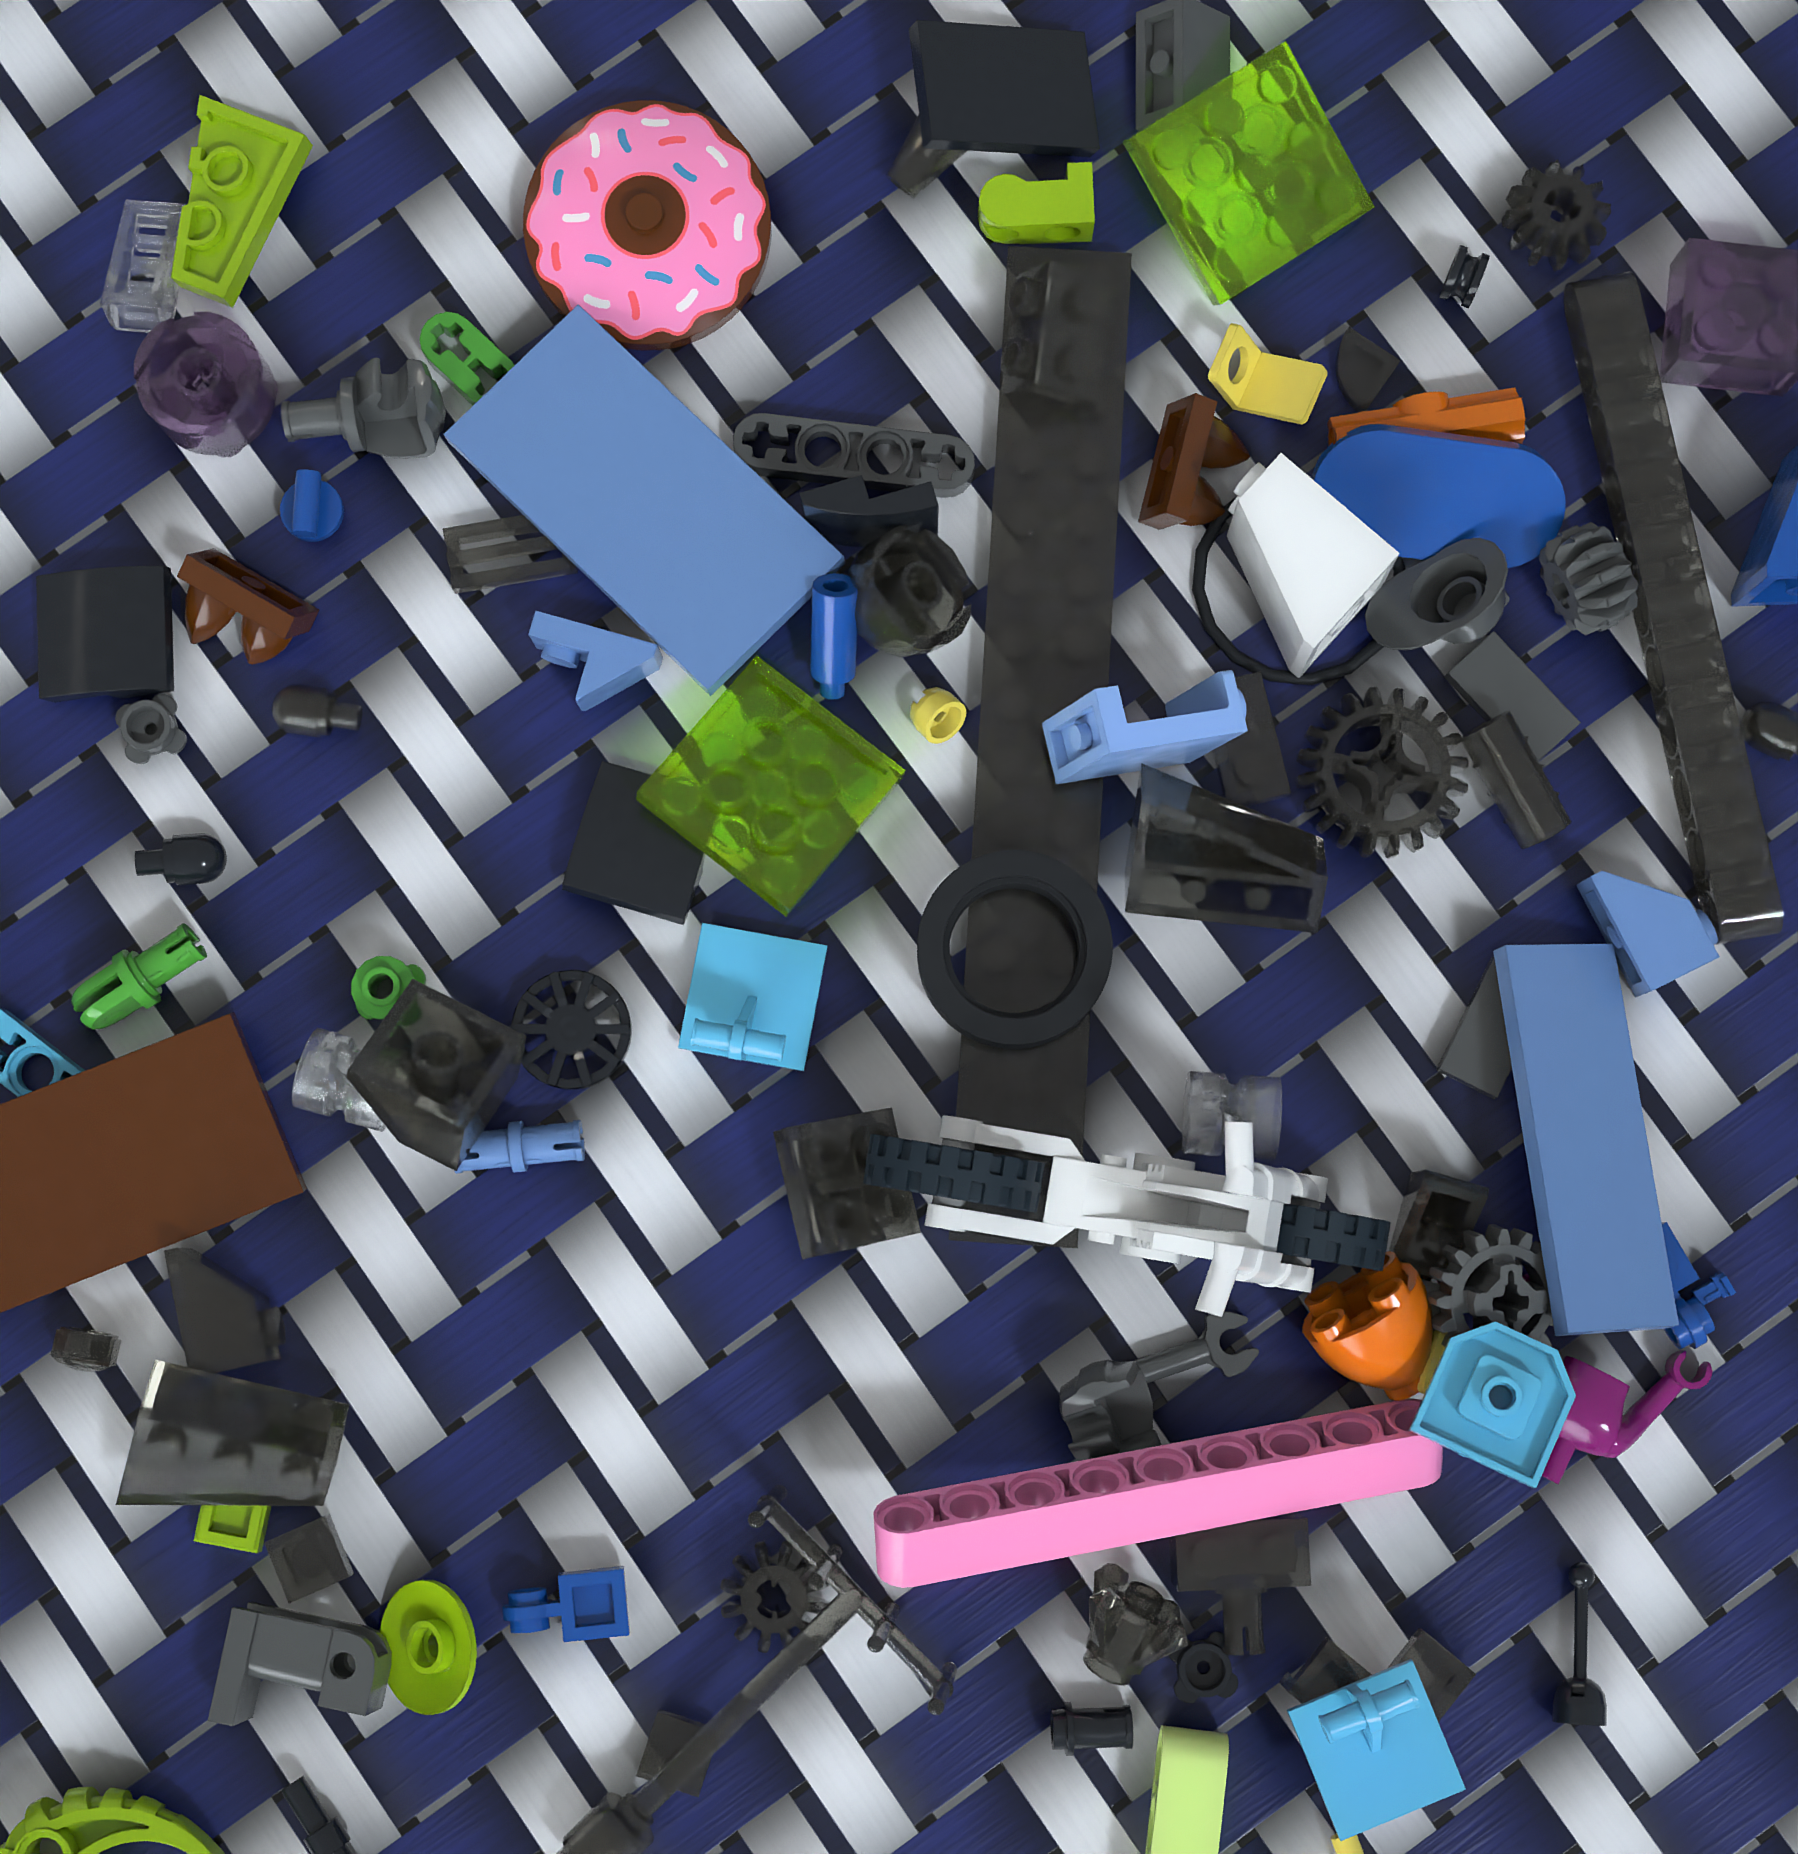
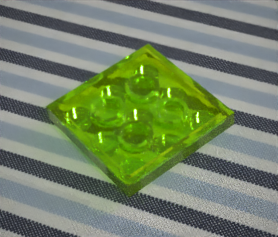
[1122,41,1375,306]
[636,655,906,917]

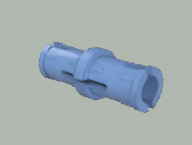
[451,1120,585,1174]

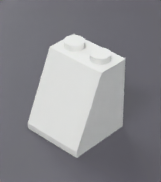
[1227,453,1400,678]

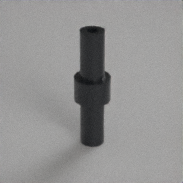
[281,1776,352,1854]

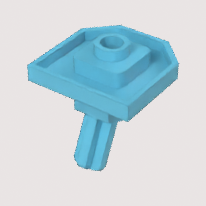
[1409,1321,1576,1488]

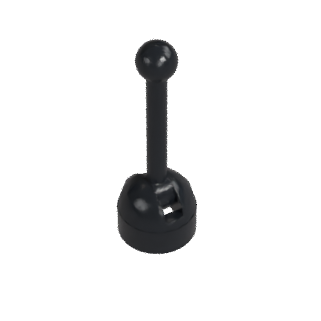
[1553,1562,1607,1726]

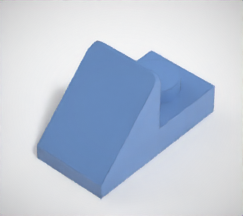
[528,611,663,711]

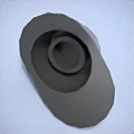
[1365,538,1510,650]

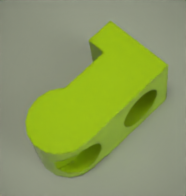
[978,162,1095,244]

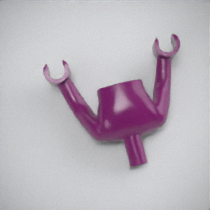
[1522,1274,1713,1484]

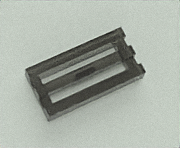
[442,515,578,594]

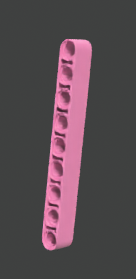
[873,1399,1443,1588]

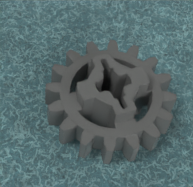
[1427,1224,1554,1347]

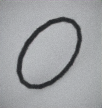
[1192,495,1406,686]

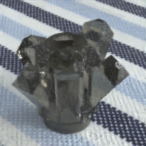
[1083,1563,1188,1686]

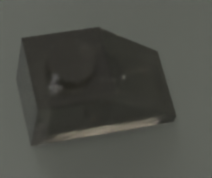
[164,1248,286,1379]

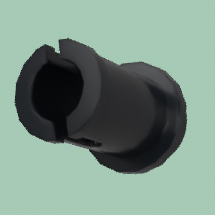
[1050,1702,1133,1756]

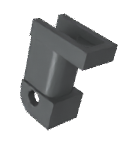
[208,1601,392,1726]

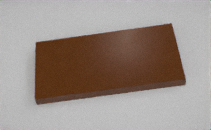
[0,1012,307,1313]

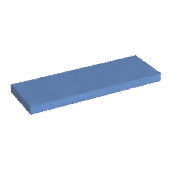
[1493,944,1679,1336]

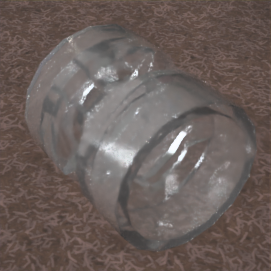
[292,1028,407,1132]
[1182,1071,1282,1160]

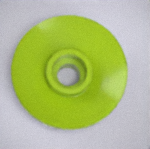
[380,1580,477,1715]

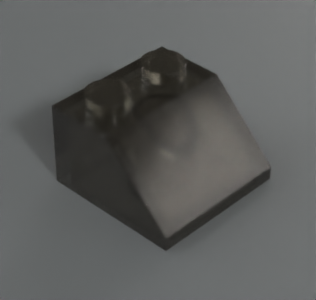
[346,979,527,1171]

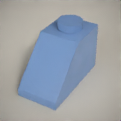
[1576,871,1720,998]

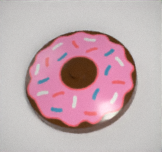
[523,100,772,351]

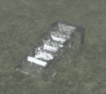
[100,199,186,334]

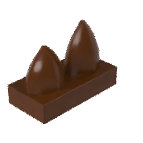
[1138,393,1250,530]
[177,548,319,665]

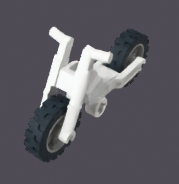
[863,1115,1391,1317]

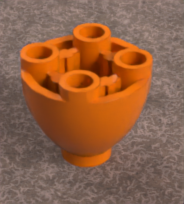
[1302,1251,1433,1401]

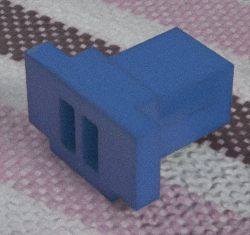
[1691,1271,1736,1306]

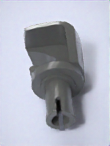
[281,358,446,459]
[1059,1360,1162,1461]

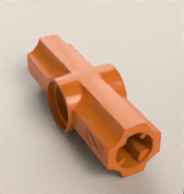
[1327,387,1526,446]

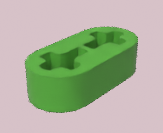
[419,312,515,405]

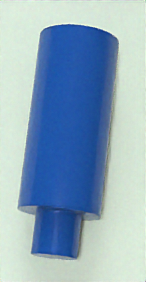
[810,573,859,699]

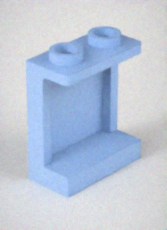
[1042,670,1248,784]

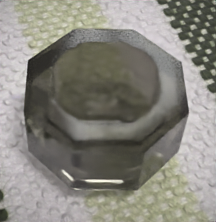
[51,1326,121,1372]

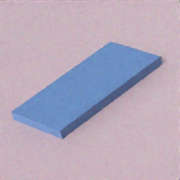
[444,305,845,696]

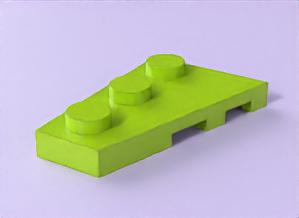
[171,95,313,308]

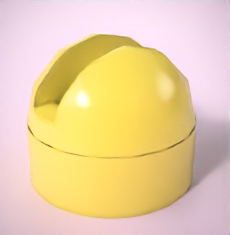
[910,687,966,744]

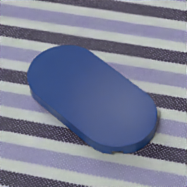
[1312,424,1566,568]

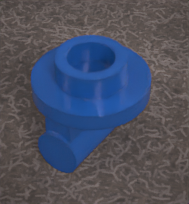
[280,469,344,542]

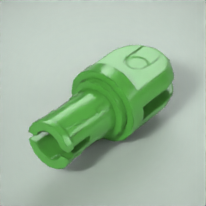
[71,923,207,1029]

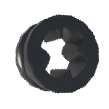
[1439,245,1490,308]

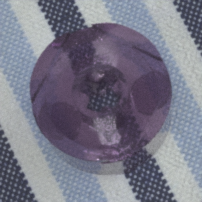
[134,311,278,457]

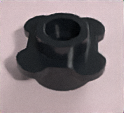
[1168,1631,1238,1703]

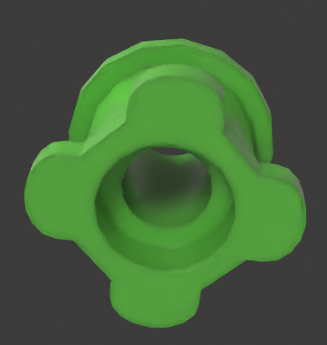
[351,956,426,1027]

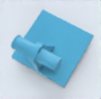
[678,923,828,1071]
[1287,1659,1466,1841]

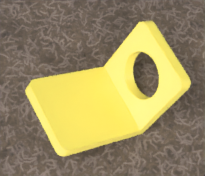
[1208,323,1328,425]

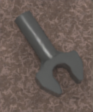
[1135,1311,1259,1383]

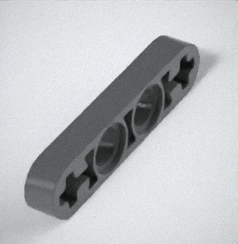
[733,413,975,498]

